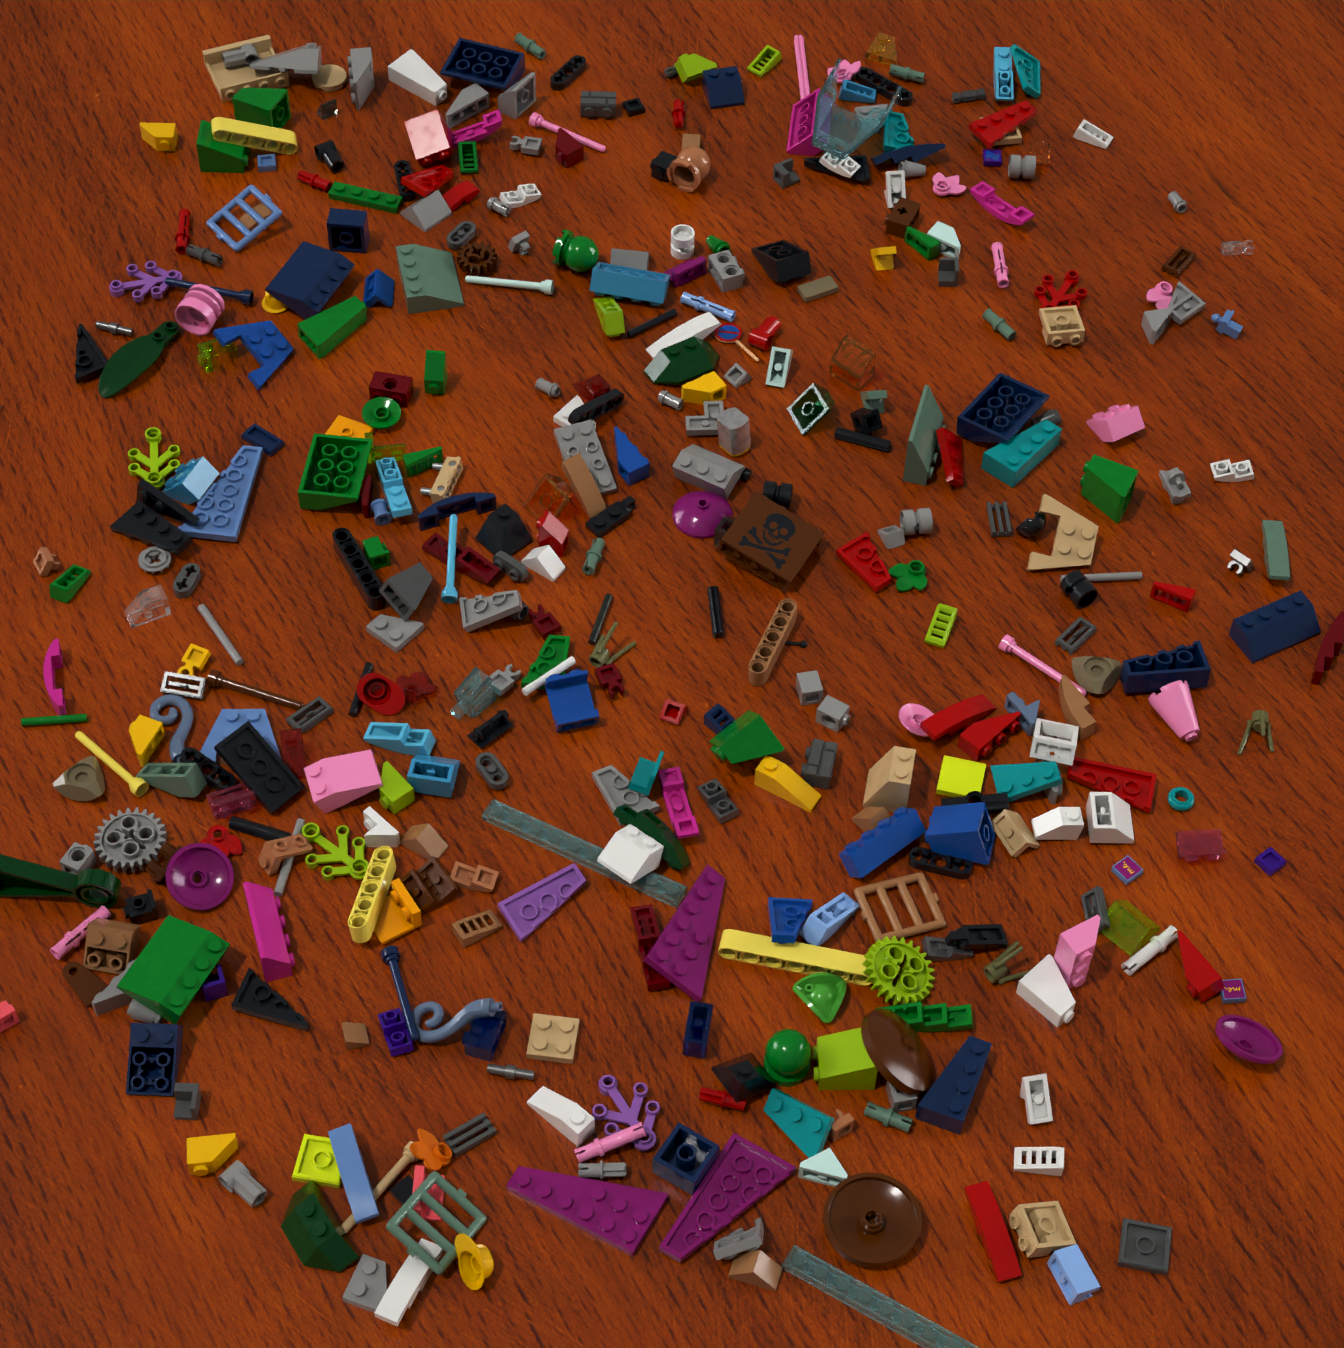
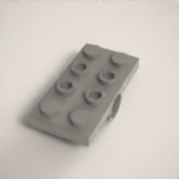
[553,420,617,496]

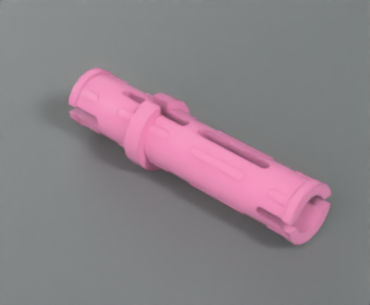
[991,242,1009,288]
[50,905,111,960]
[574,1122,647,1163]

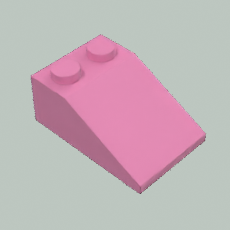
[304,750,383,814]

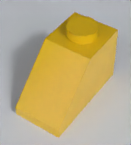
[139,122,178,151]
[129,714,165,767]
[187,1133,238,1176]

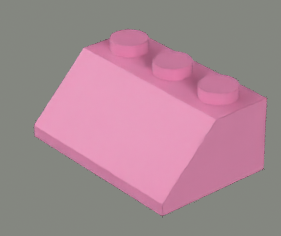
[1054,915,1101,989]

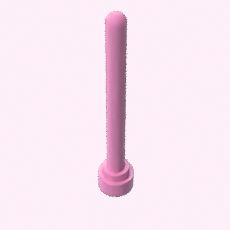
[529,112,606,152]
[998,634,1087,696]

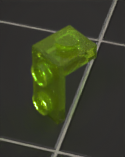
[196,339,237,373]
[364,432,407,464]

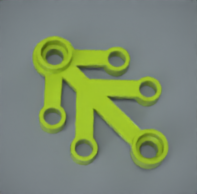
[128,427,181,489]
[302,822,369,881]

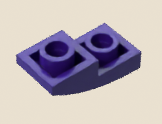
[377,1008,414,1057]

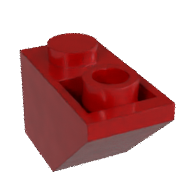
[536,510,569,557]

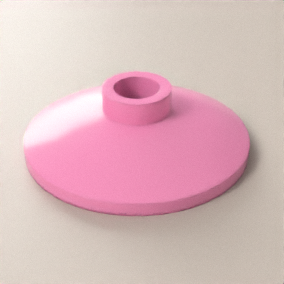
[899,703,934,737]

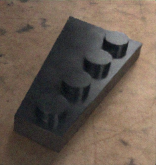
[110,501,193,555]

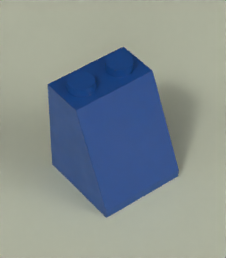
[925,802,996,865]

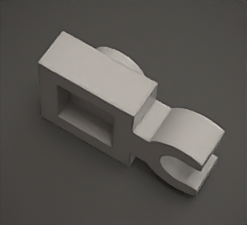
[509,136,543,156]
[484,664,521,696]

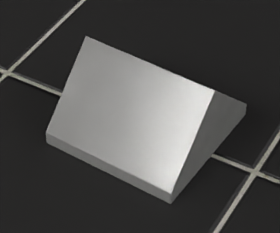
[400,190,452,232]
[610,248,650,271]

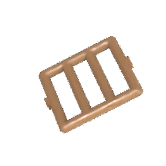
[854,872,946,942]

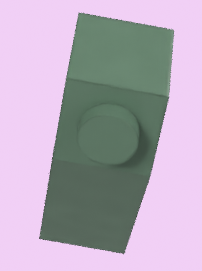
[135,763,207,798]

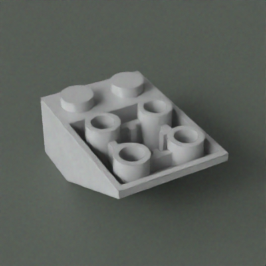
[347,47,375,111]

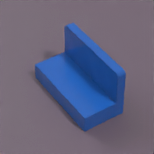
[363,268,394,308]

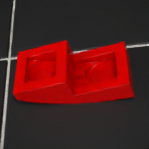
[442,180,480,212]

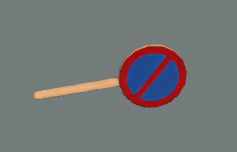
[714,323,759,362]

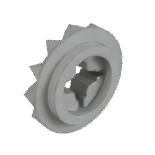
[138,546,172,575]

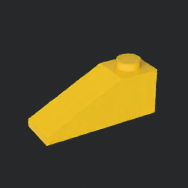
[754,755,822,813]

